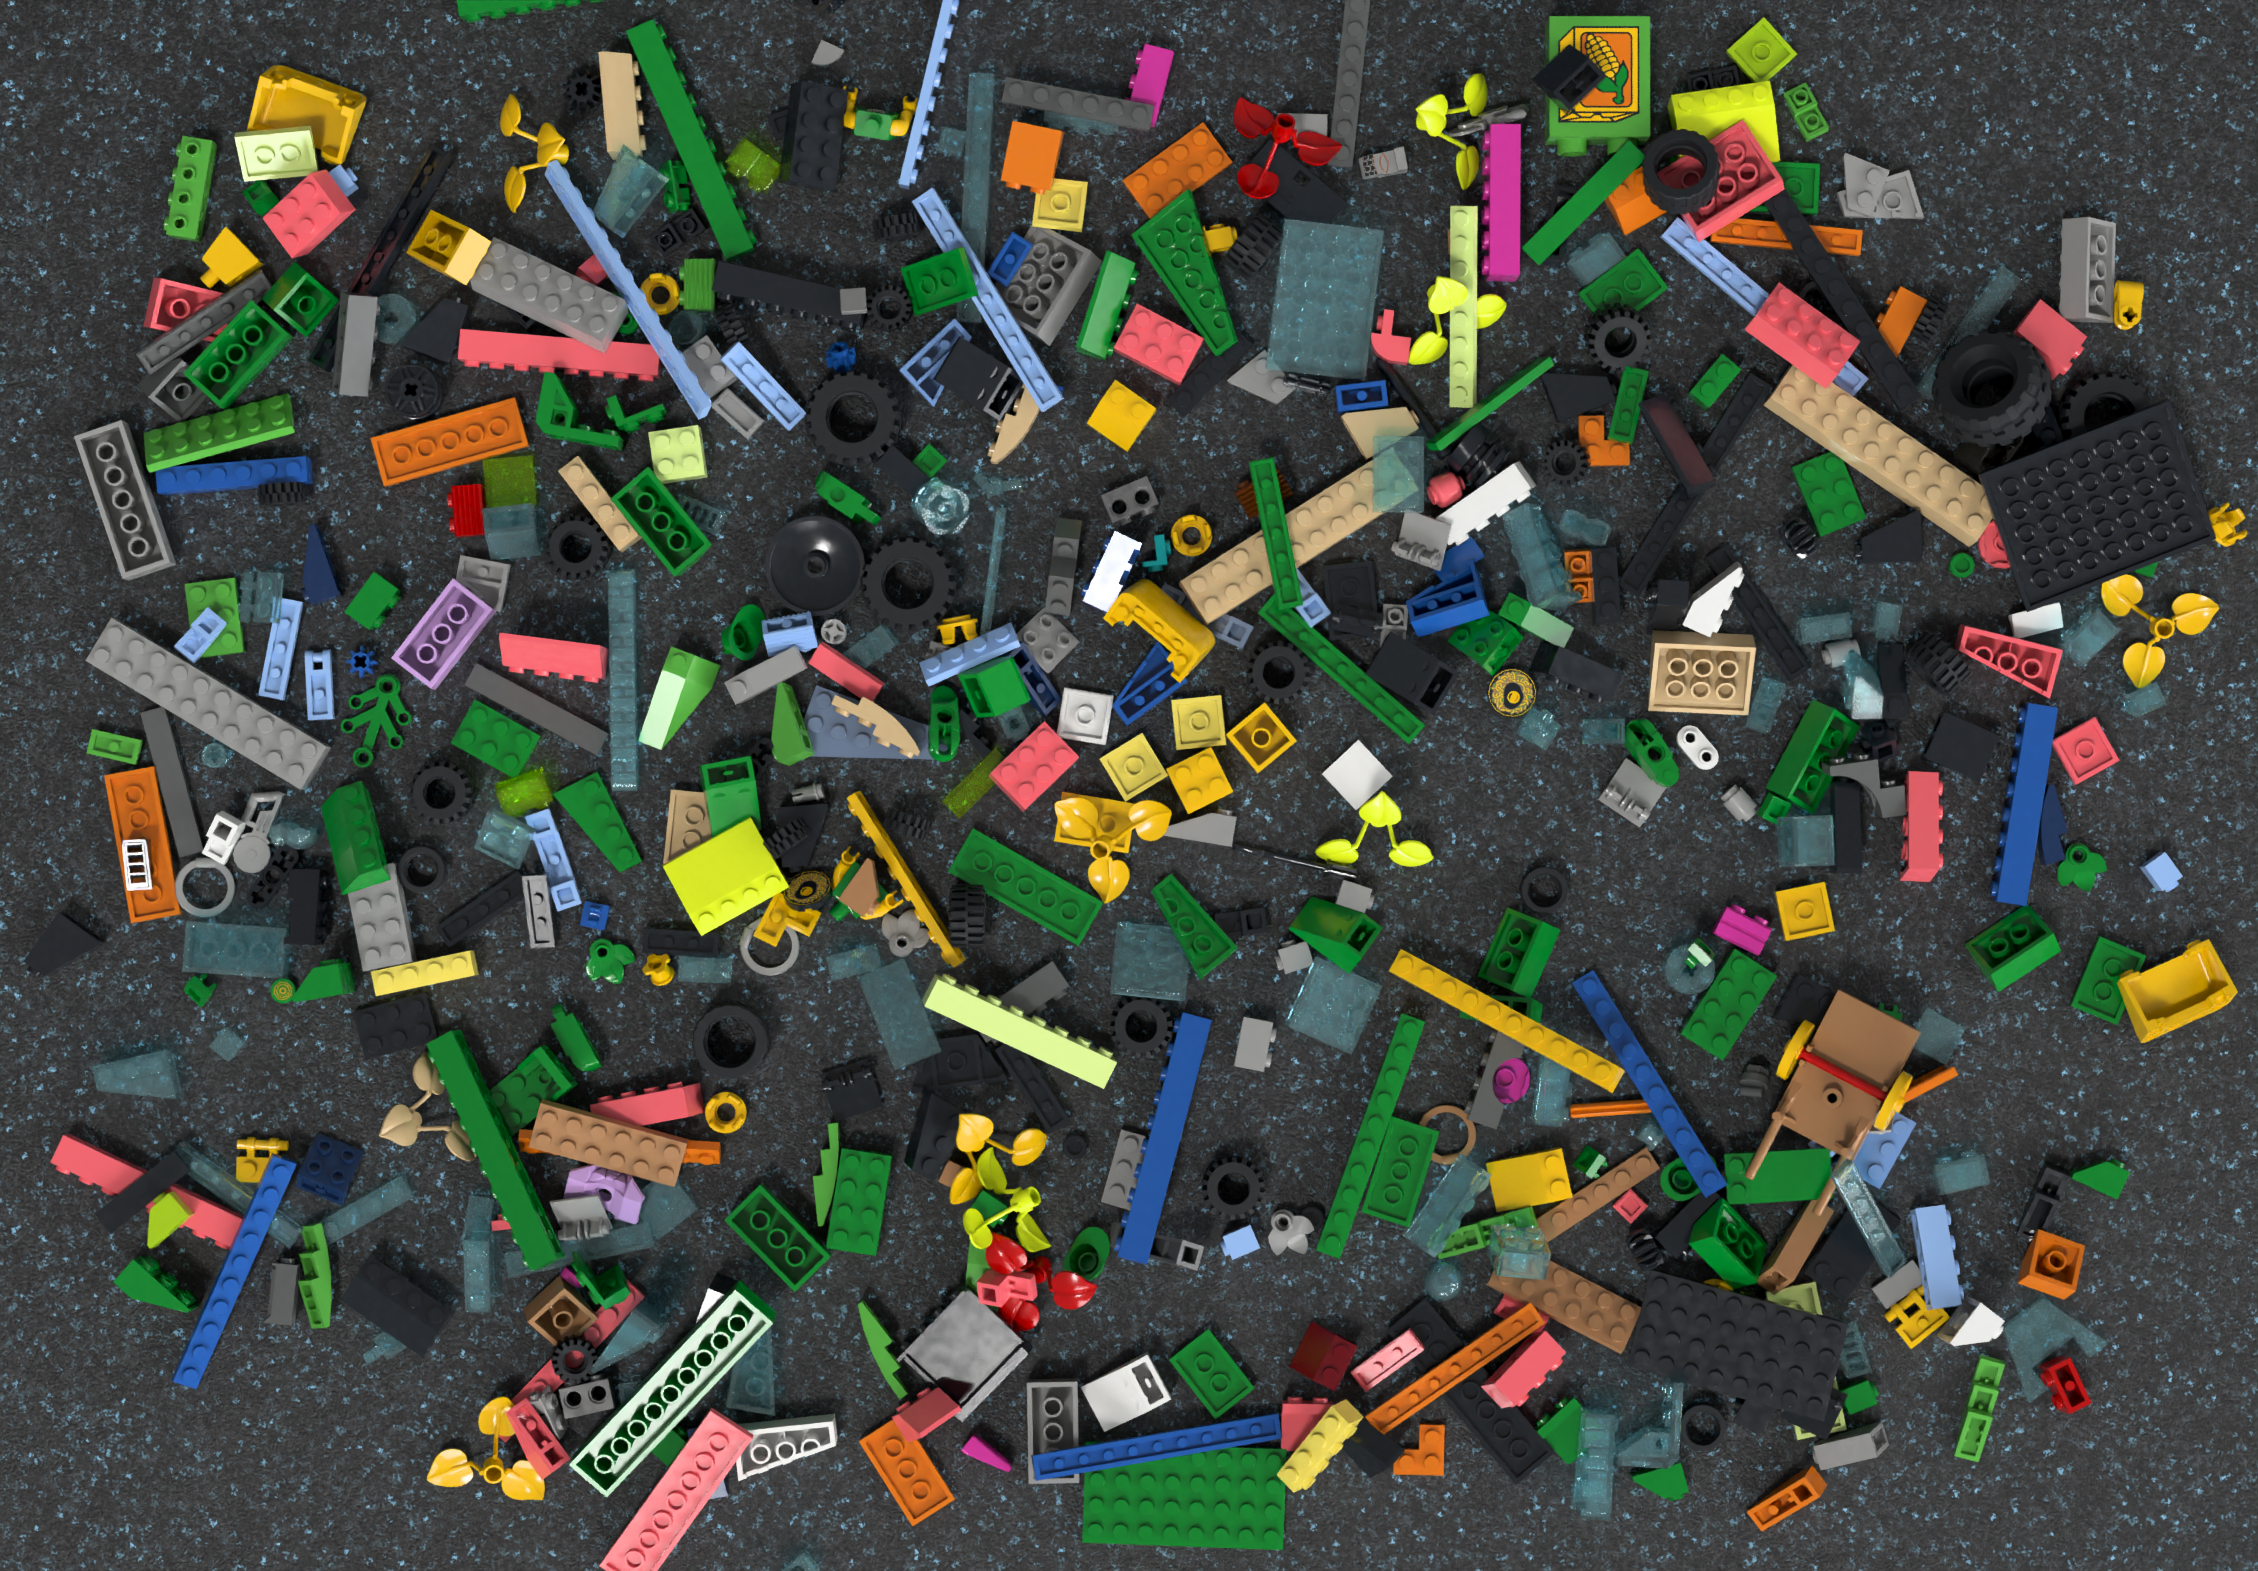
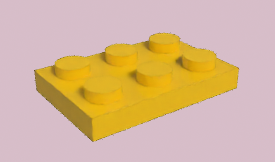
[1054,792,1134,853]

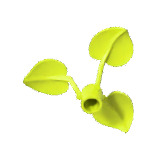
[1416,73,1488,190]
[1408,276,1507,365]
[1315,791,1434,867]
[963,1147,1051,1252]

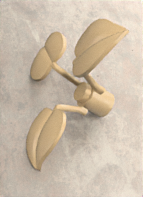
[379,1052,477,1161]

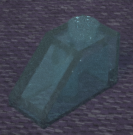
[826,944,882,981]
[678,956,732,983]

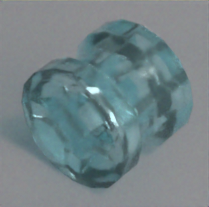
[202,743,230,768]
[1635,1119,1665,1151]

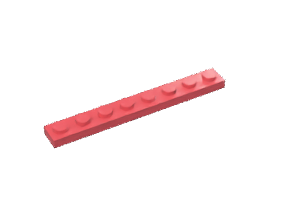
[499,1279,646,1443]

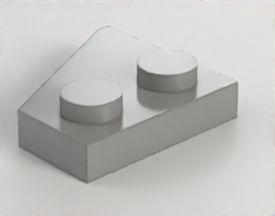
[1842,153,1890,218]
[1227,350,1296,405]
[456,555,511,612]

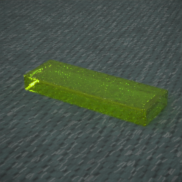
[942,749,1005,819]

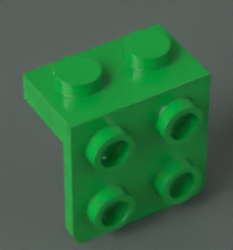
[604,395,668,434]
[571,1250,631,1310]
[1534,1395,1604,1464]

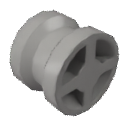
[821,619,847,645]

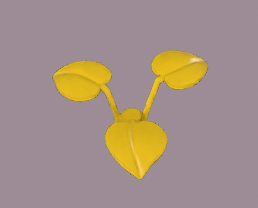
[500,94,569,213]
[2101,574,2219,688]
[1055,797,1172,903]
[949,1114,1047,1204]
[427,1396,545,1500]

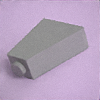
[1812,1421,1889,1470]

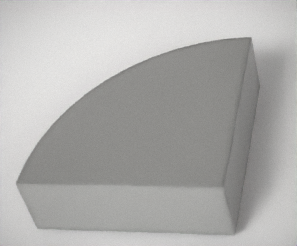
[811,40,845,66]

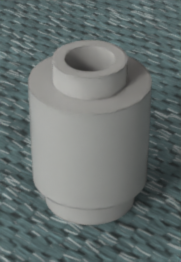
[1822,638,1861,668]
[1720,784,1757,822]

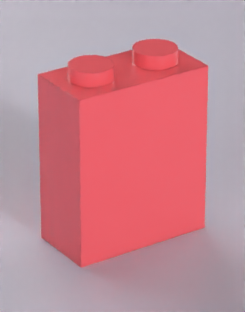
[2013,299,2087,380]

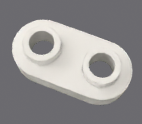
[1676,725,1719,770]

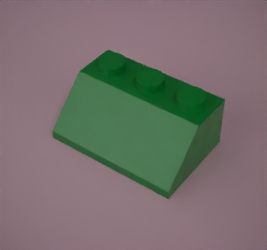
[1964,904,2061,992]
[1478,907,1560,998]
[292,959,356,1002]
[1689,1198,1767,1290]

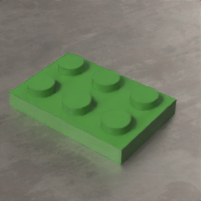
[185,578,245,658]

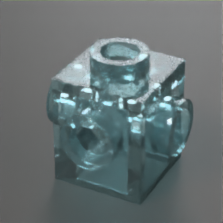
[1516,707,1561,751]

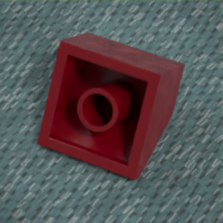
[1289,1321,1358,1391]

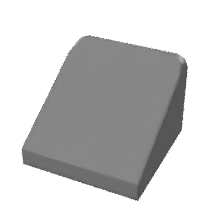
[840,287,867,315]

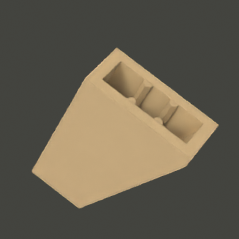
[1340,407,1420,461]

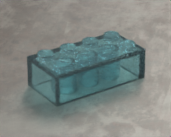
[182,921,291,979]

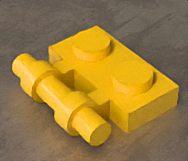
[236,1137,289,1183]
[1883,1284,1950,1349]

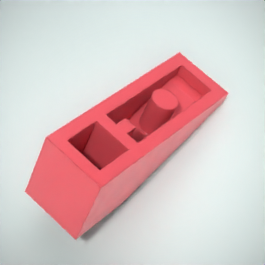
[506,1398,570,1480]

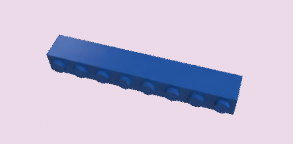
[1989,703,2058,906]

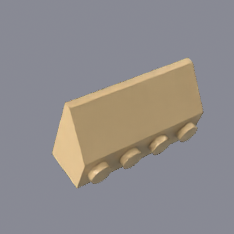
[598,51,646,160]

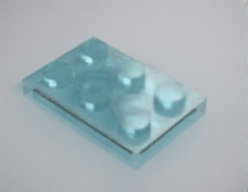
[1372,436,1424,513]

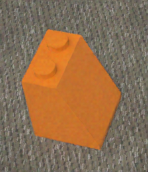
[1001,121,1065,195]

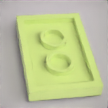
[235,126,319,182]

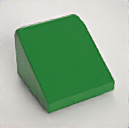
[242,180,280,216]

